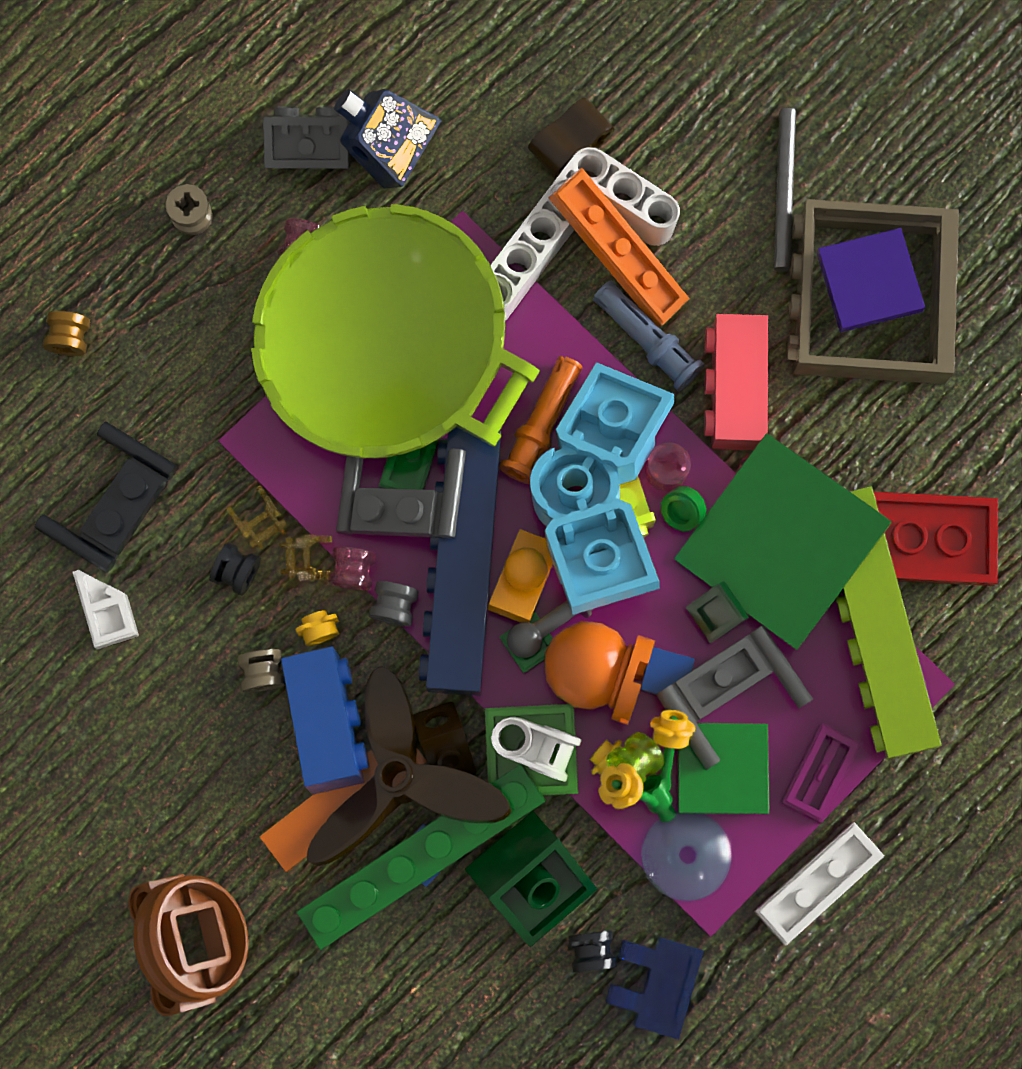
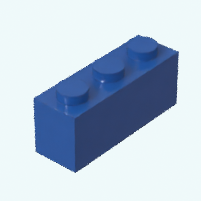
[281,646,369,795]

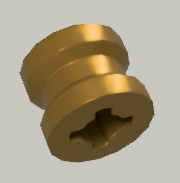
[42,311,90,356]

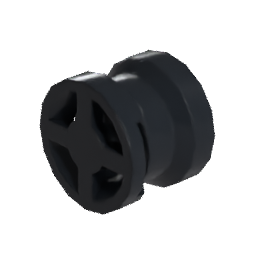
[209,542,261,596]
[568,930,617,973]

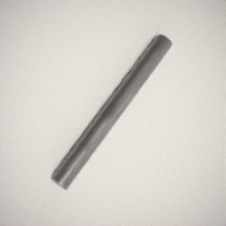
[773,108,796,272]

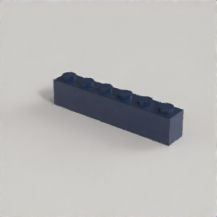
[419,427,501,696]

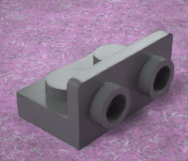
[263,107,350,168]

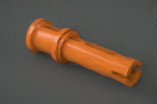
[499,356,583,484]

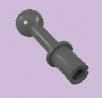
[507,600,592,658]

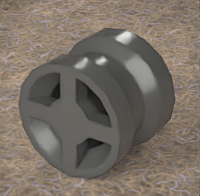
[369,581,419,626]

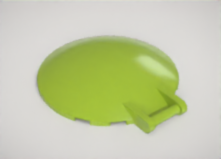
[251,204,540,458]

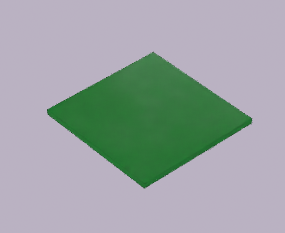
[674,433,892,650]

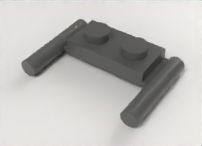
[336,449,466,539]
[656,625,813,770]

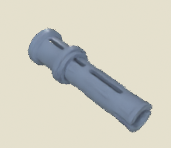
[592,280,705,392]

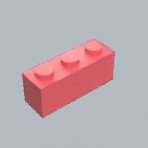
[704,314,768,450]

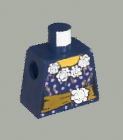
[334,89,442,189]

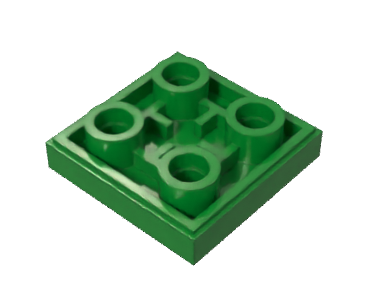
[677,723,769,815]

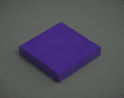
[816,228,925,332]

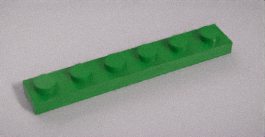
[297,764,546,950]

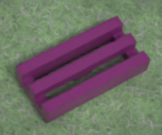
[780,723,862,823]

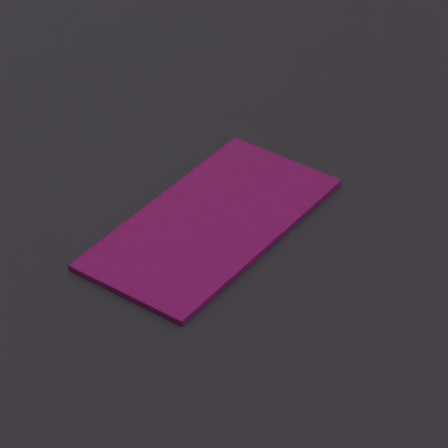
[218,211,955,937]

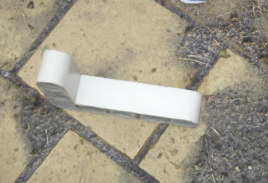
[491,147,680,321]

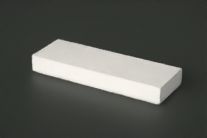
[754,822,884,946]

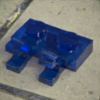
[605,937,704,1040]

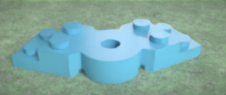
[530,362,674,615]

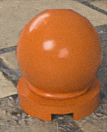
[545,621,655,725]

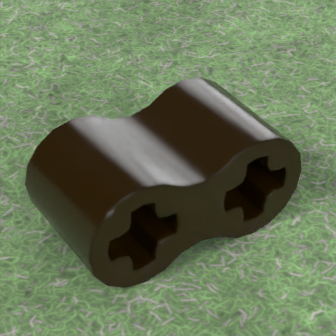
[528,98,615,179]

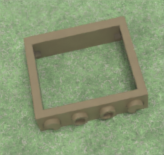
[786,199,959,384]

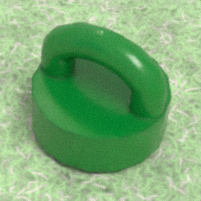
[661,486,707,531]

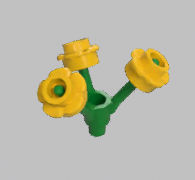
[589,710,695,822]

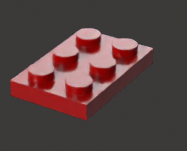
[874,492,998,586]

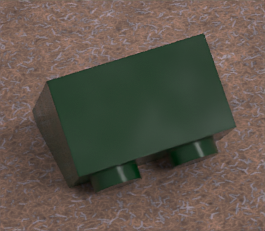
[465,811,598,948]

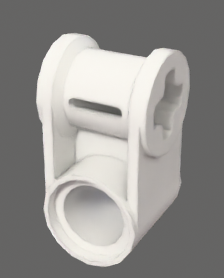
[491,716,582,782]

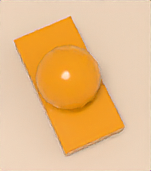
[487,529,553,623]

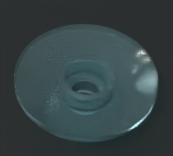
[641,811,731,901]

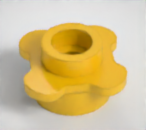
[295,610,339,646]

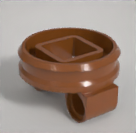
[128,874,248,1016]

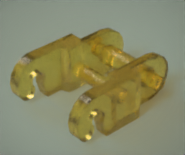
[225,485,287,550]
[279,535,335,580]

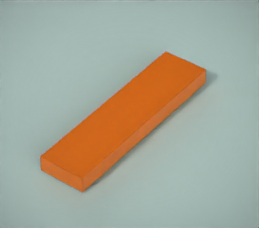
[548,168,690,327]
[259,749,427,872]

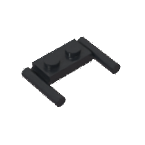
[34,422,178,573]

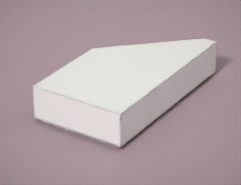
[73,570,139,650]

